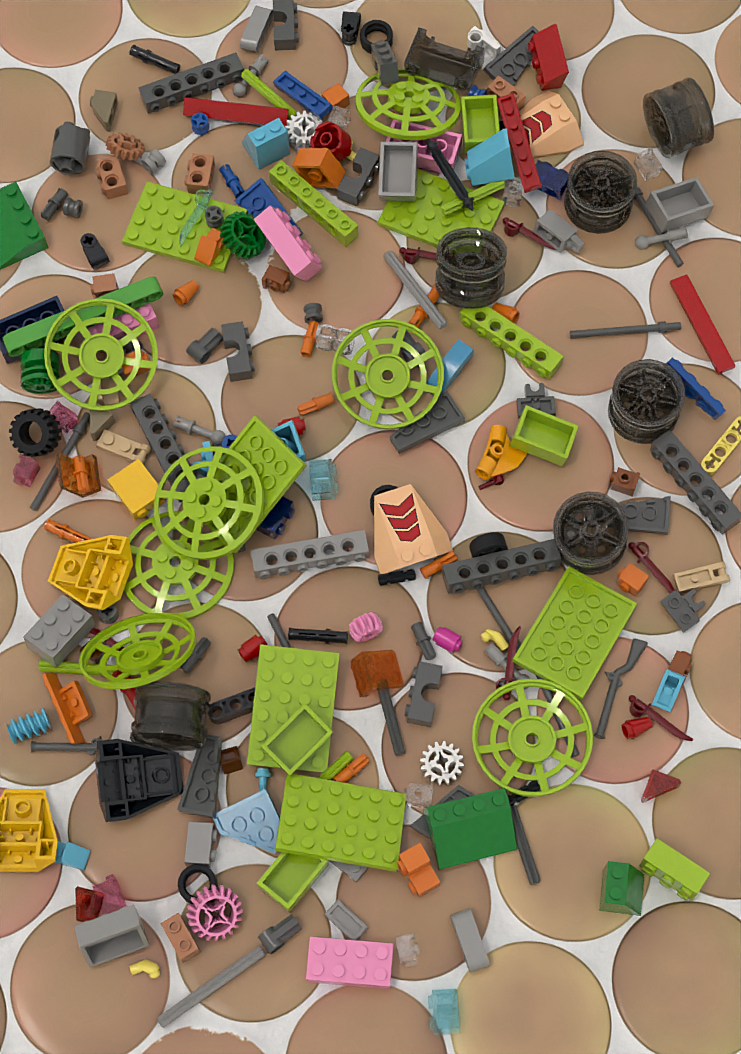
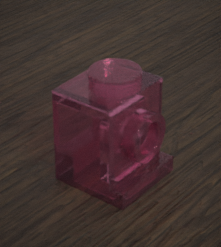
[49,401,78,433]
[13,454,40,487]

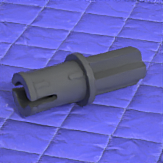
[41,188,68,220]
[411,622,436,660]
[180,637,211,674]

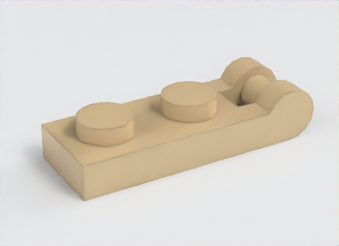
[96,429,152,465]
[673,562,731,594]

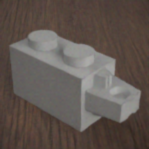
[533,209,584,253]

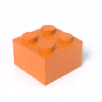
[292,148,345,188]

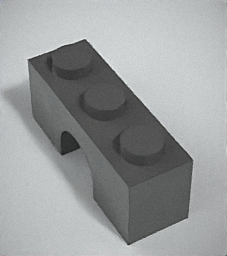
[273,0,299,51]
[371,40,399,85]
[337,147,380,207]
[221,321,255,382]
[404,661,443,727]

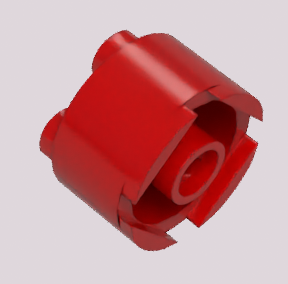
[310,122,352,162]

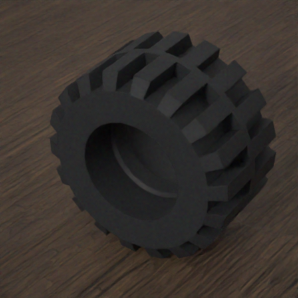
[9,408,62,457]

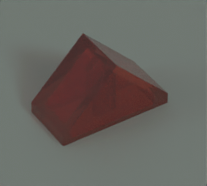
[641,769,681,803]
[75,886,105,922]

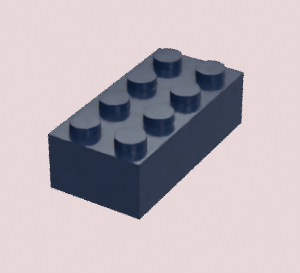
[0,296,67,364]

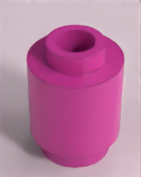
[432,627,463,653]

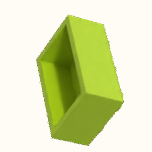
[461,95,500,154]
[509,405,579,466]
[261,703,333,776]
[639,838,710,901]
[256,852,329,913]

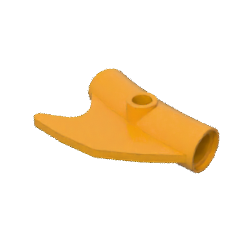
[475,425,527,480]

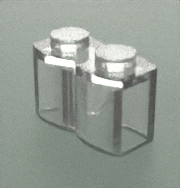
[315,324,355,355]

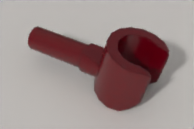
[478,474,504,490]

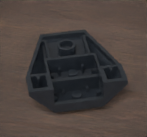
[95,739,183,822]

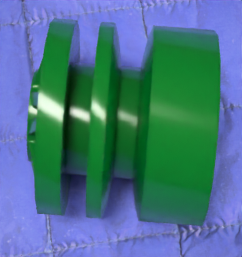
[20,348,60,394]

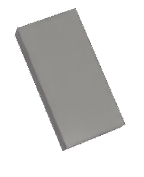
[324,899,368,941]

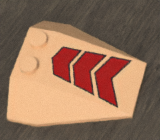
[509,91,584,161]
[374,484,453,574]

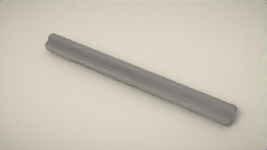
[384,251,447,329]
[157,946,265,1027]

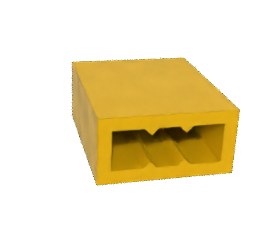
[107,459,167,520]

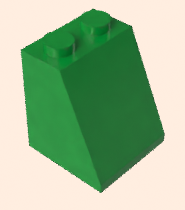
[599,861,644,916]

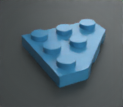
[213,788,280,853]

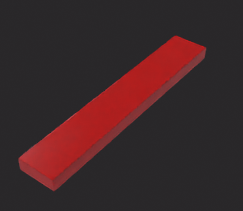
[497,93,542,193]
[183,97,289,127]
[670,274,736,375]

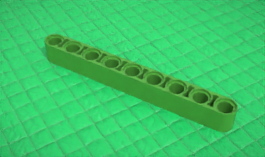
[3,276,164,357]

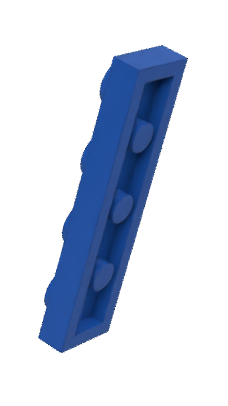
[273,71,333,120]

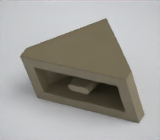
[90,402,115,441]

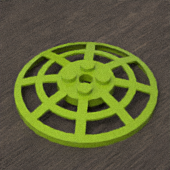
[355,68,461,140]
[44,298,158,411]
[332,319,444,429]
[154,446,264,560]
[124,511,234,620]
[79,613,196,689]
[472,679,593,797]

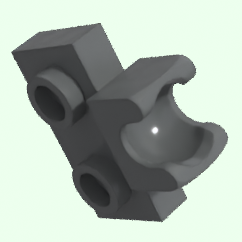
[516,383,556,419]
[660,589,706,633]

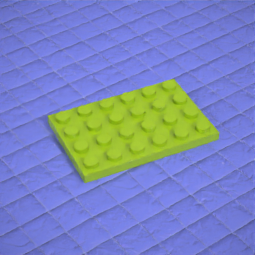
[377,169,505,263]
[122,181,248,273]
[202,415,307,553]
[512,566,637,700]
[247,644,339,773]
[275,774,406,872]

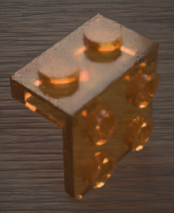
[56,453,101,498]
[350,650,404,697]

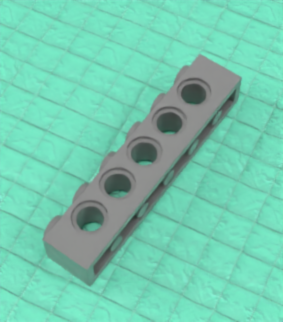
[251,530,369,579]

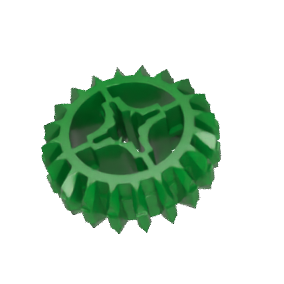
[219,211,267,260]

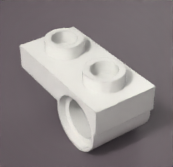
[467,26,501,58]

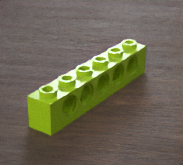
[269,160,358,247]
[459,297,564,380]

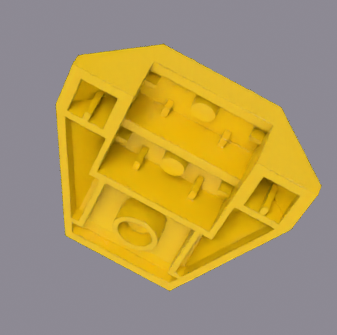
[48,535,133,610]
[0,789,58,872]

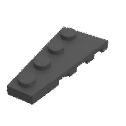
[483,26,539,86]
[390,391,465,454]
[591,496,671,535]
[177,734,222,819]

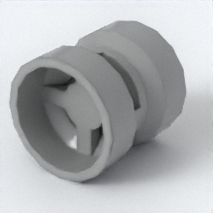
[141,149,166,174]

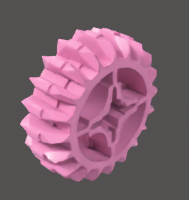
[186,884,243,941]

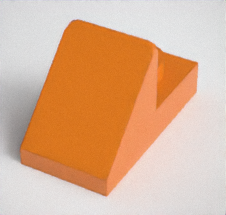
[194,228,225,267]

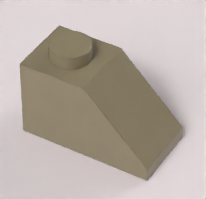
[90,89,118,132]

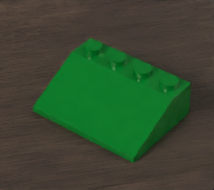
[0,182,49,270]
[423,788,517,870]

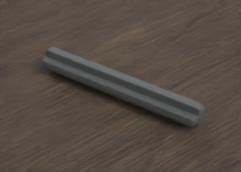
[376,679,405,756]
[510,805,540,885]

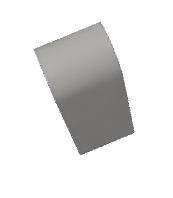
[240,5,273,53]
[450,908,490,973]

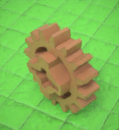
[105,132,145,161]

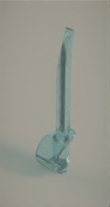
[180,189,213,247]

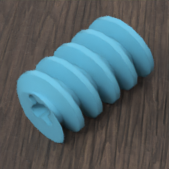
[7,708,52,744]

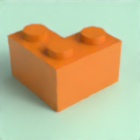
[397,843,441,898]

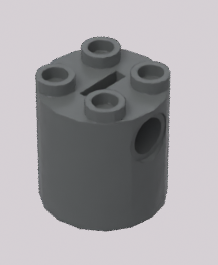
[50,121,91,175]

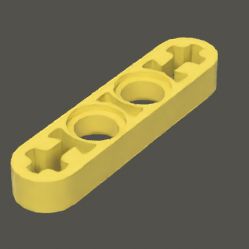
[701,416,741,476]

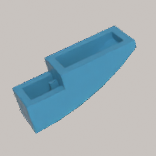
[426,339,473,399]

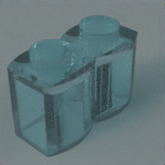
[309,459,339,501]
[428,989,460,1035]

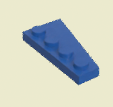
[234,178,303,236]
[656,357,726,420]

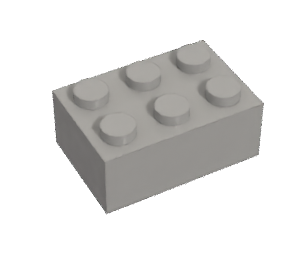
[378,142,418,201]
[645,177,714,233]
[23,595,95,668]
[74,904,149,968]

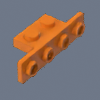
[42,673,93,744]

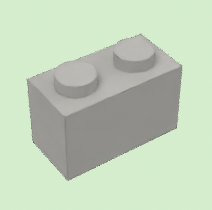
[184,822,218,868]

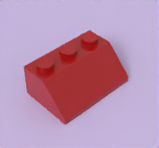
[528,24,569,91]

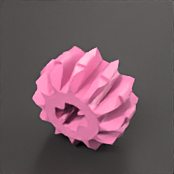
[349,612,383,643]

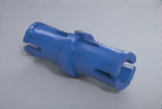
[219,164,245,199]

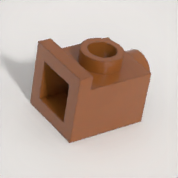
[262,265,291,293]
[609,467,640,497]
[668,650,692,685]

